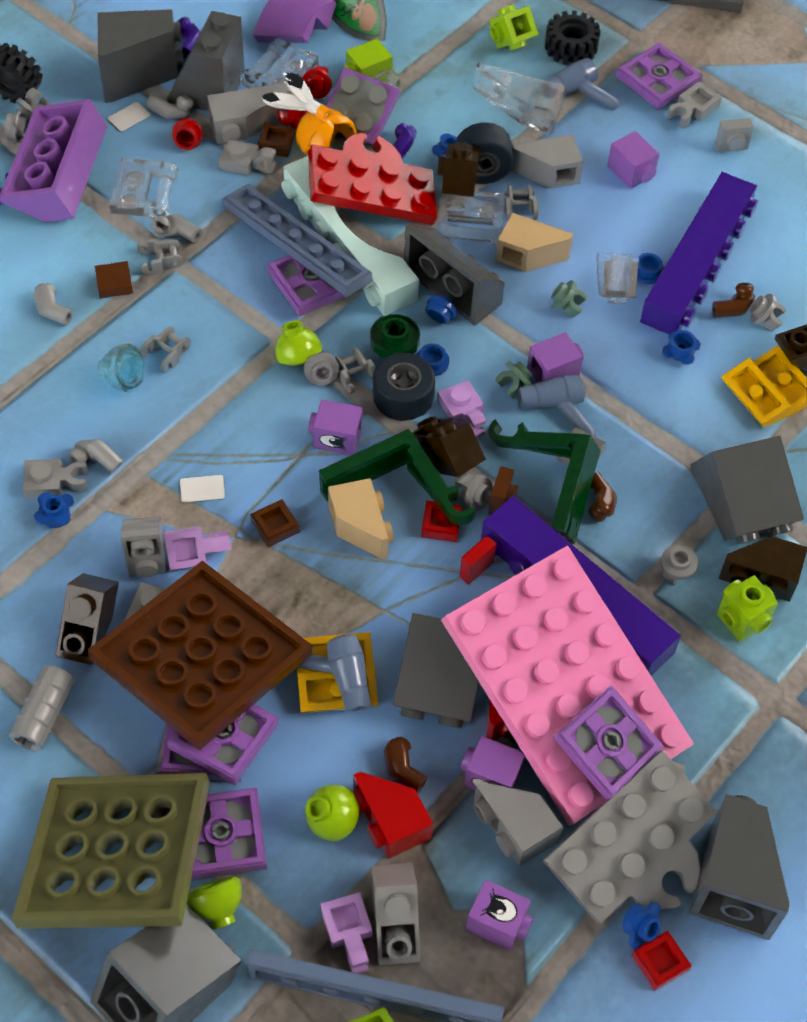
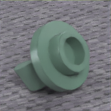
[551,280,587,318]
[495,361,534,399]

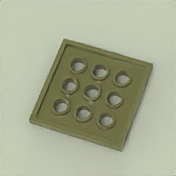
[12,773,210,929]

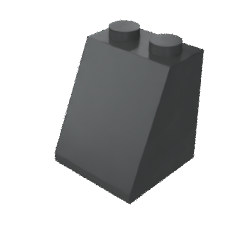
[98,9,184,103]
[167,11,245,111]
[690,435,804,544]
[393,613,480,728]
[689,794,790,940]
[90,904,242,1022]

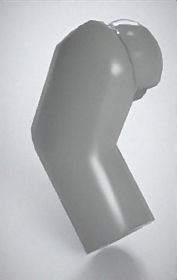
[146,94,193,120]
[152,214,203,243]
[33,283,73,325]
[69,439,124,473]

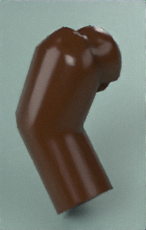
[712,282,755,318]
[588,472,617,522]
[384,737,428,794]

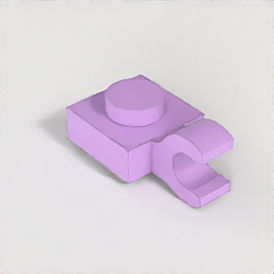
[437,380,486,438]
[164,526,231,571]
[320,892,372,974]

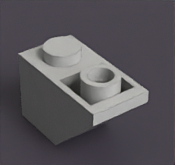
[511,134,583,189]
[121,516,167,578]
[473,782,563,866]
[371,863,421,966]

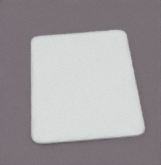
[107,102,151,132]
[180,475,225,502]

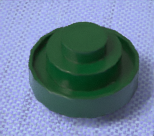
[370,314,420,358]

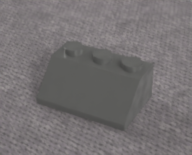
[404,223,505,326]

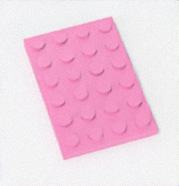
[441,545,694,826]

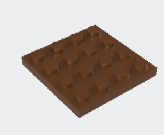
[88,561,312,751]

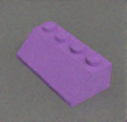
[0,99,107,222]

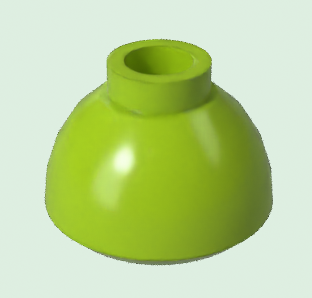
[275,320,322,366]
[305,784,359,842]
[186,876,242,930]

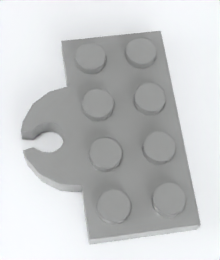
[542,750,718,924]

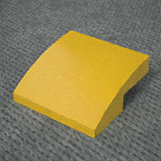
[721,345,807,428]
[297,632,378,713]

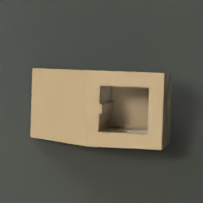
[495,213,573,272]
[328,478,394,559]

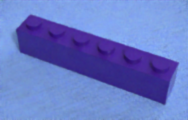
[640,172,758,334]
[481,496,681,676]

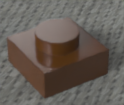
[488,466,518,515]

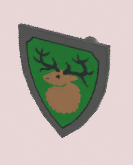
[332,0,387,41]

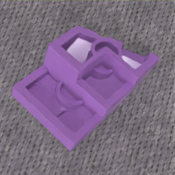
[253,0,336,43]

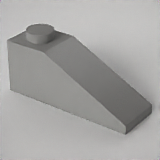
[207,83,292,144]

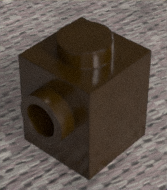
[437,143,480,197]

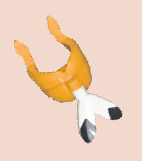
[262,72,371,155]

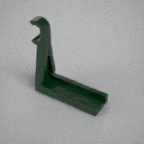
[488,419,601,545]
[319,429,475,526]

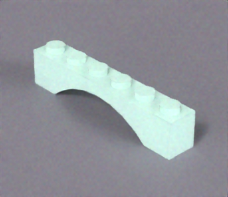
[282,156,419,316]

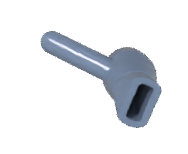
[541,58,619,110]
[517,375,596,437]
[297,634,371,711]

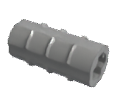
[9,665,75,751]

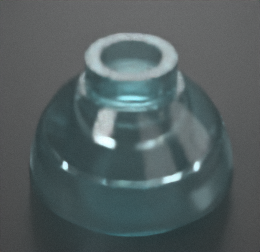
[98,343,145,392]

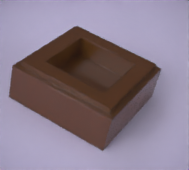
[258,123,295,157]
[95,261,133,298]
[250,499,300,547]

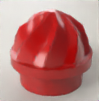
[172,118,204,150]

